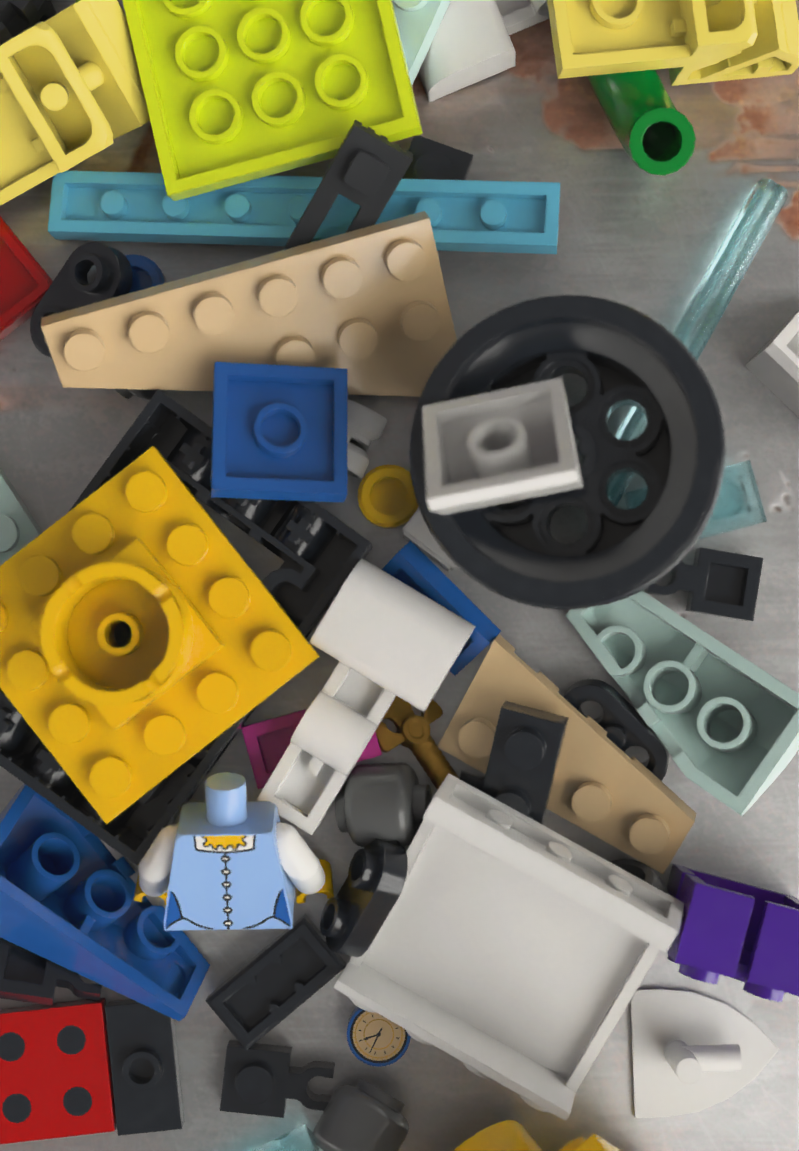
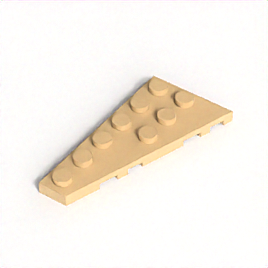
[41,211,457,397]

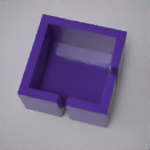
[667,864,799,1002]

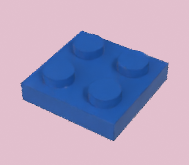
[211,362,348,503]

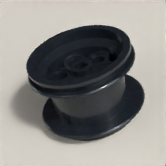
[409,295,726,610]

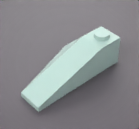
[565,590,799,816]

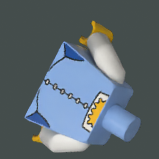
[134,772,334,931]

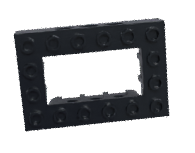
[0,389,373,866]

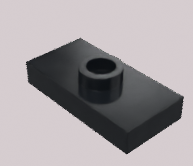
[206,914,346,1051]
[105,999,185,1136]

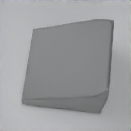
[402,508,456,572]

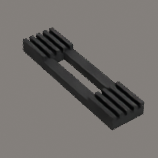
[282,120,413,251]

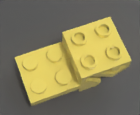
[0,0,150,206]
[547,0,799,86]

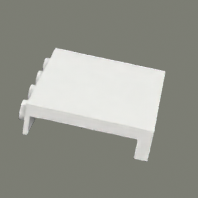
[334,773,684,1121]

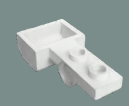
[418,0,549,102]
[256,558,476,835]

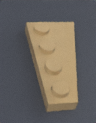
[437,634,696,874]

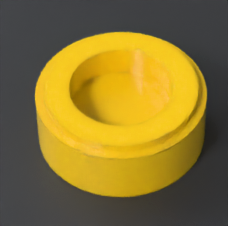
[357,464,419,529]

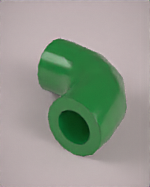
[587,70,696,176]

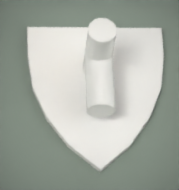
[630,988,779,1118]

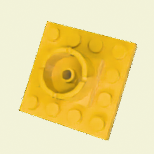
[0,446,320,824]

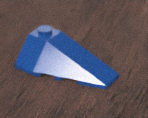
[0,784,210,1021]

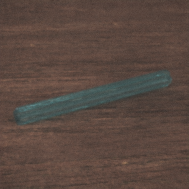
[608,178,788,507]

